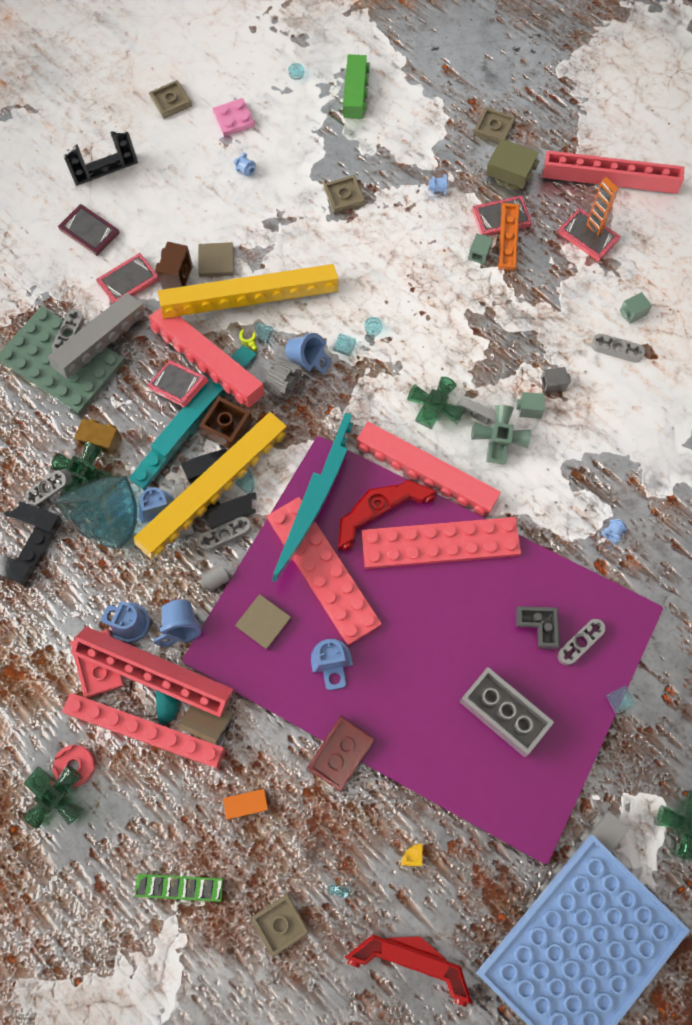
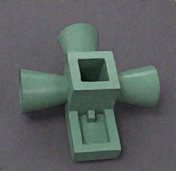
[471,405,531,465]

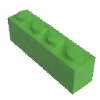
[343,54,370,119]

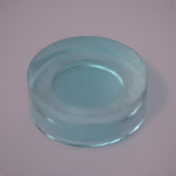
[288,63,305,80]
[364,317,382,336]

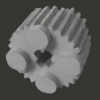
[263,357,302,400]

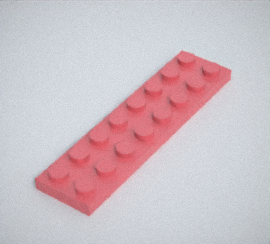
[266,497,382,646]
[361,517,521,569]

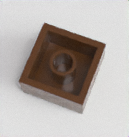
[155,241,193,290]
[199,396,253,449]

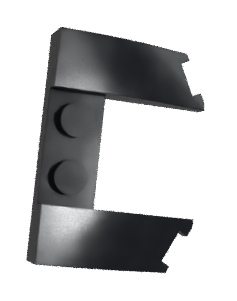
[63,131,138,186]
[181,449,257,530]
[0,501,63,588]

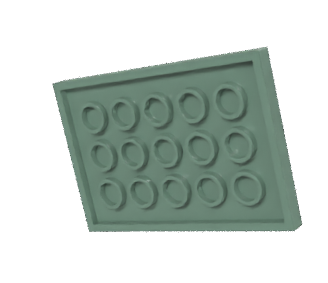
[0,306,125,415]

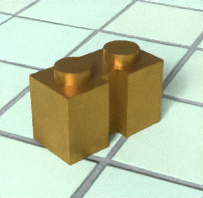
[74,419,121,455]

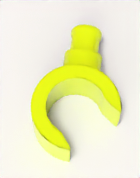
[239,329,258,352]

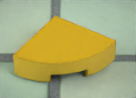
[401,843,423,866]

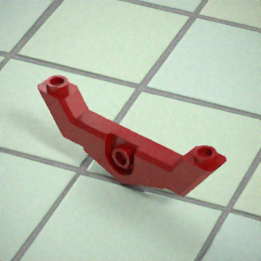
[338,479,437,551]
[344,934,472,1007]

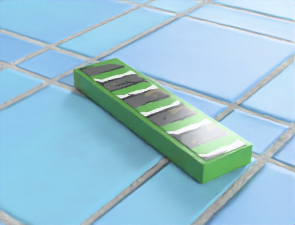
[135,874,224,902]

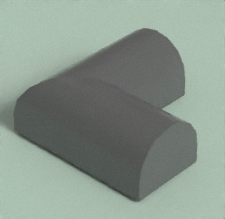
[515,606,559,650]

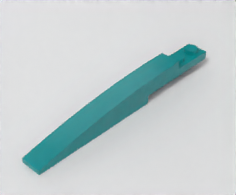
[128,345,257,491]
[272,413,353,582]

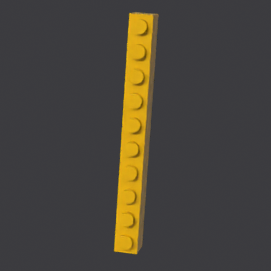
[157,264,339,319]
[134,412,287,559]

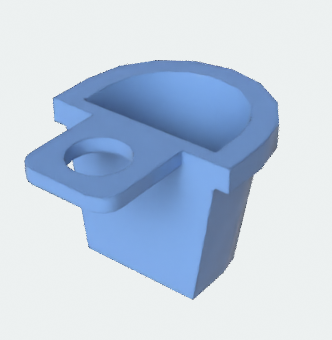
[285,333,331,374]
[139,487,174,523]
[153,599,202,647]
[101,601,151,643]
[311,639,353,690]

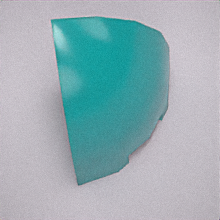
[156,690,180,726]

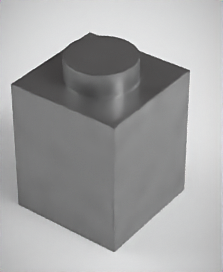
[541,367,571,394]

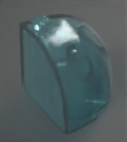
[55,476,137,549]

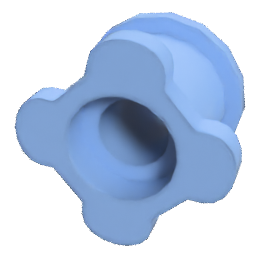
[234,152,256,176]
[429,174,447,195]
[601,519,627,545]

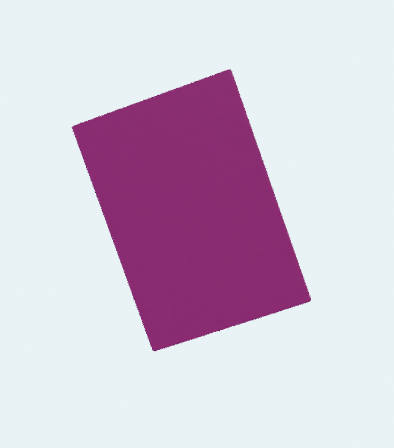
[182,436,663,864]

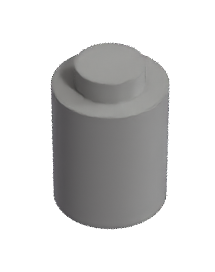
[199,564,230,592]

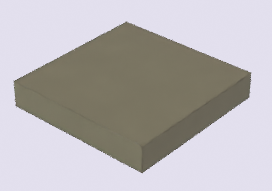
[149,80,192,119]
[473,107,516,144]
[323,175,366,214]
[198,242,234,277]
[235,594,291,650]
[178,705,234,745]
[250,893,310,958]

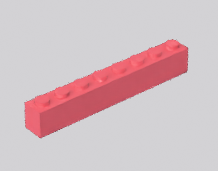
[542,150,684,194]
[149,308,265,408]
[356,422,501,517]
[71,626,233,717]
[62,693,227,770]

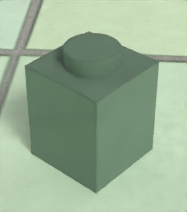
[468,233,493,265]
[620,292,652,324]
[516,392,545,418]

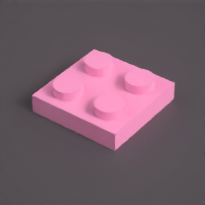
[212,98,255,137]

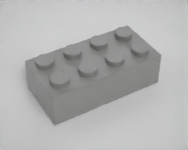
[460,667,554,758]

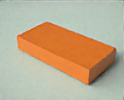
[223,789,268,820]

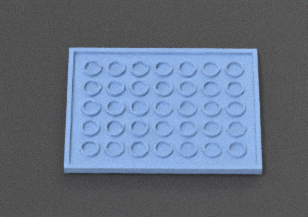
[476,835,690,1025]

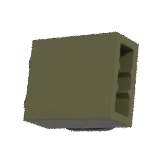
[486,138,540,190]

